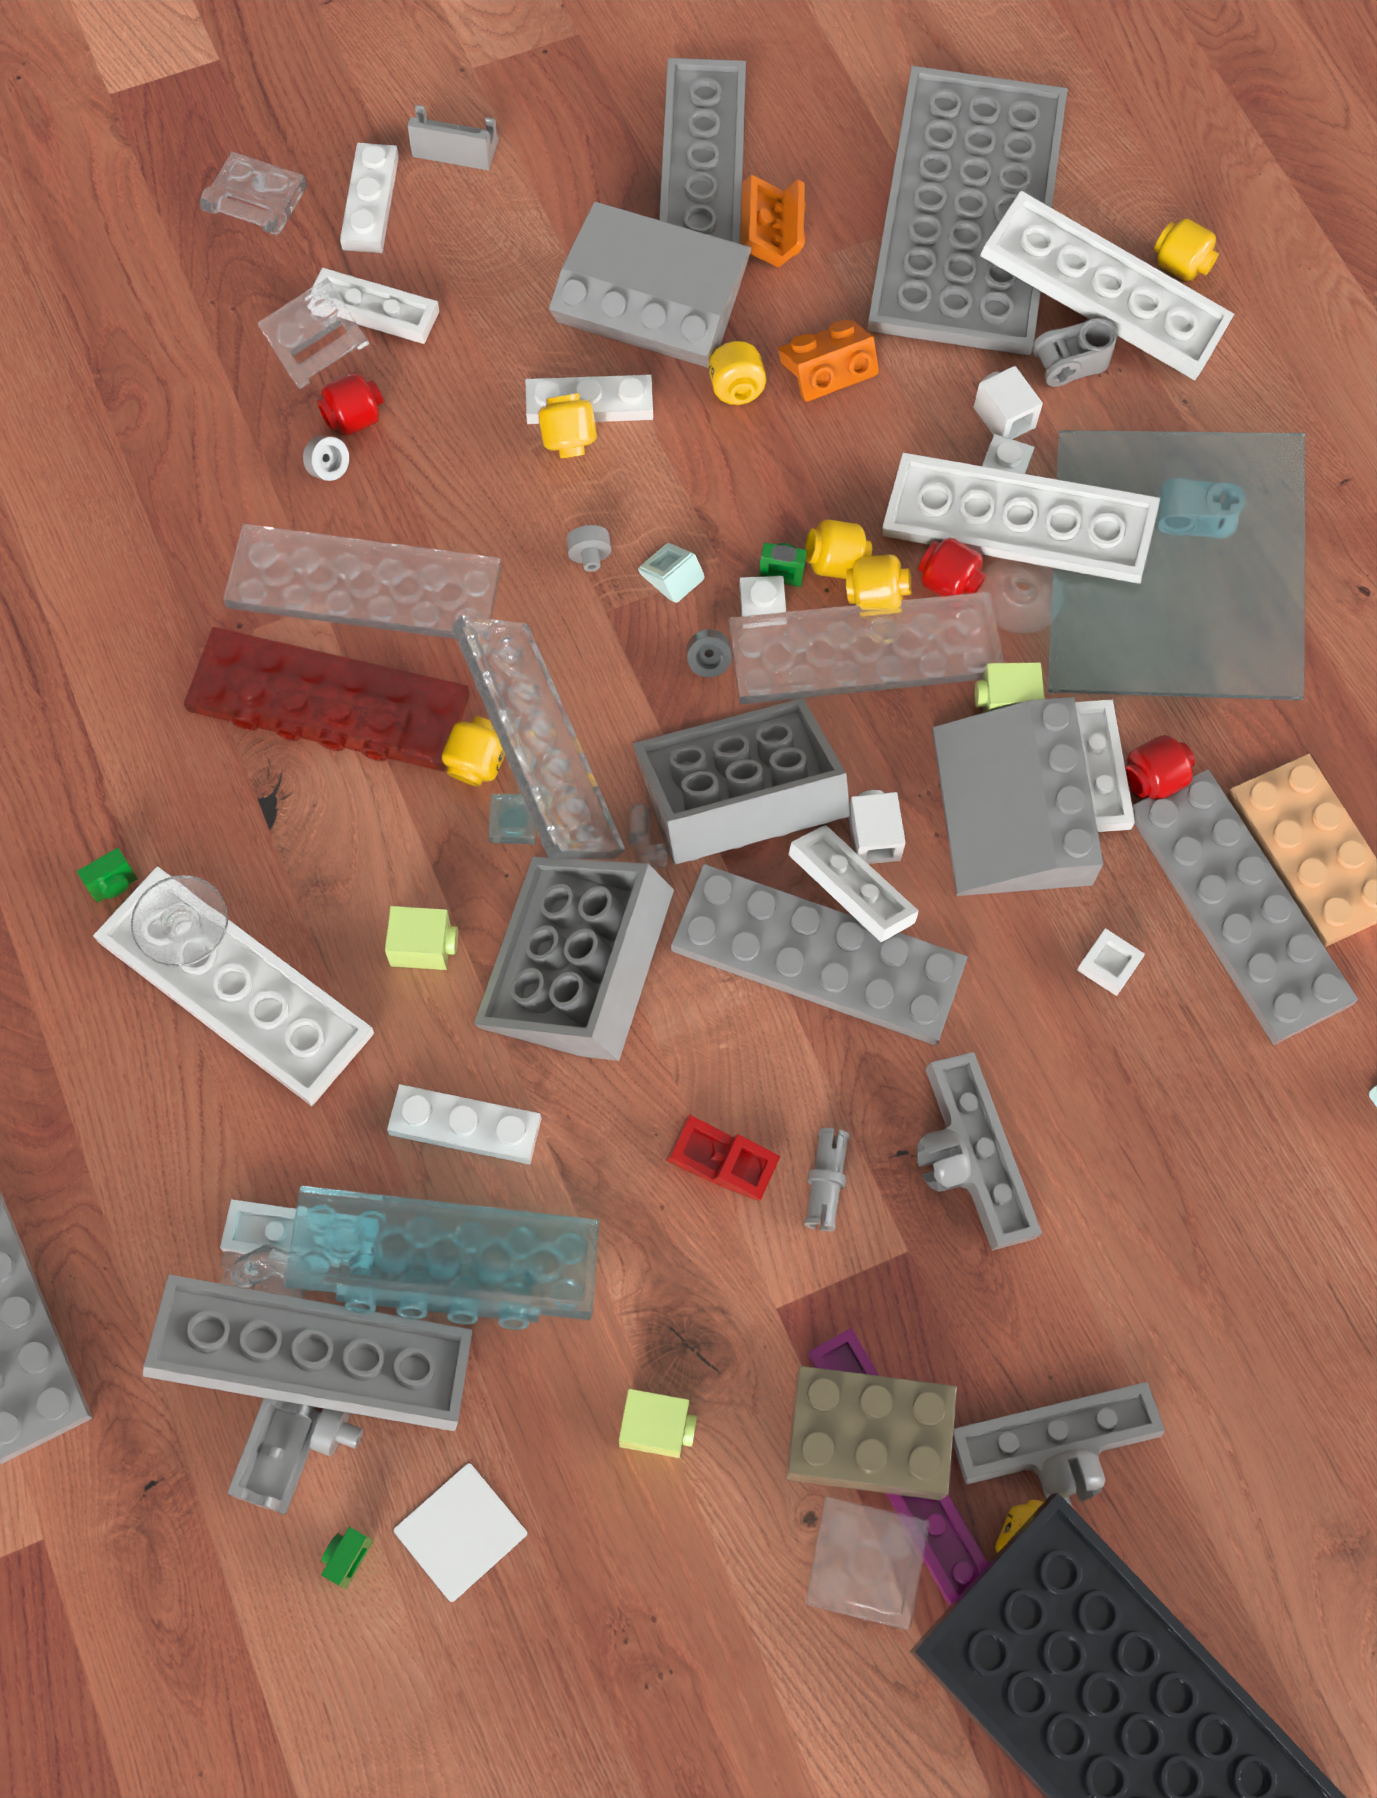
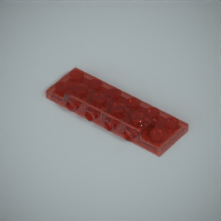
[184,627,470,772]

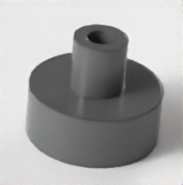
[686,629,732,677]

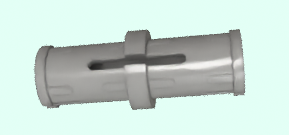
[804,1128,850,1231]

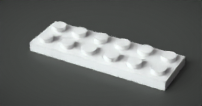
[980,191,1234,380]
[882,453,1160,584]
[93,866,374,1106]

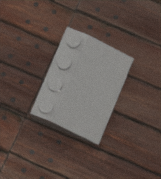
[549,201,751,368]
[932,697,1104,896]
[632,698,850,865]
[474,857,674,1061]

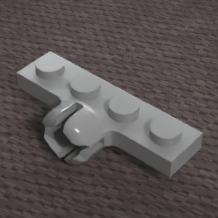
[916,1052,1042,1251]
[952,1382,1165,1504]

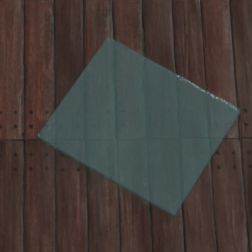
[1048,430,1305,701]

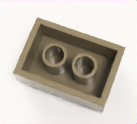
[785,1366,957,1500]

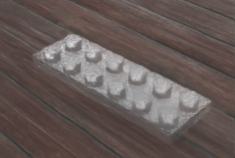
[223,524,502,643]
[728,592,1004,705]
[451,616,626,859]

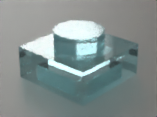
[488,794,538,844]

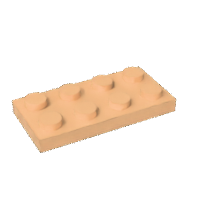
[1227,754,1377,947]

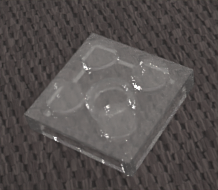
[805,1497,930,1630]

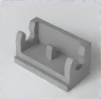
[407,105,499,170]
[227,1398,321,1515]

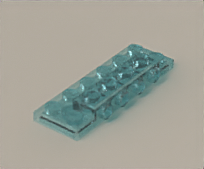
[285,1186,599,1330]

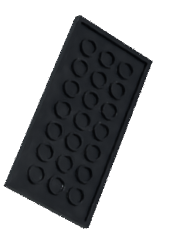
[909,1493,1346,1798]

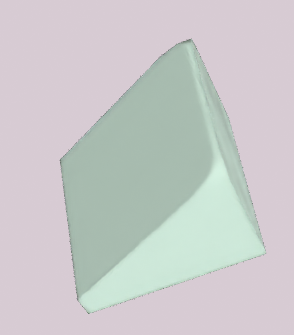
[638,543,705,603]

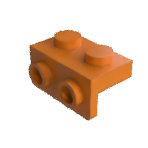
[740,174,806,268]
[778,320,879,402]

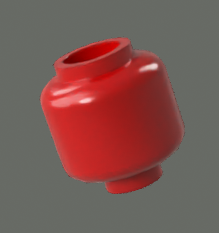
[317,372,384,436]
[918,537,986,603]
[1125,735,1195,801]

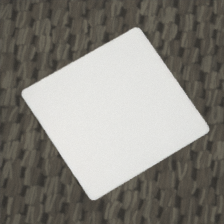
[394,1463,527,1602]

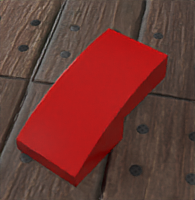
[666,1114,781,1201]

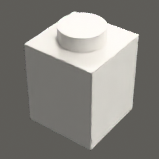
[973,366,1043,439]
[848,790,906,864]

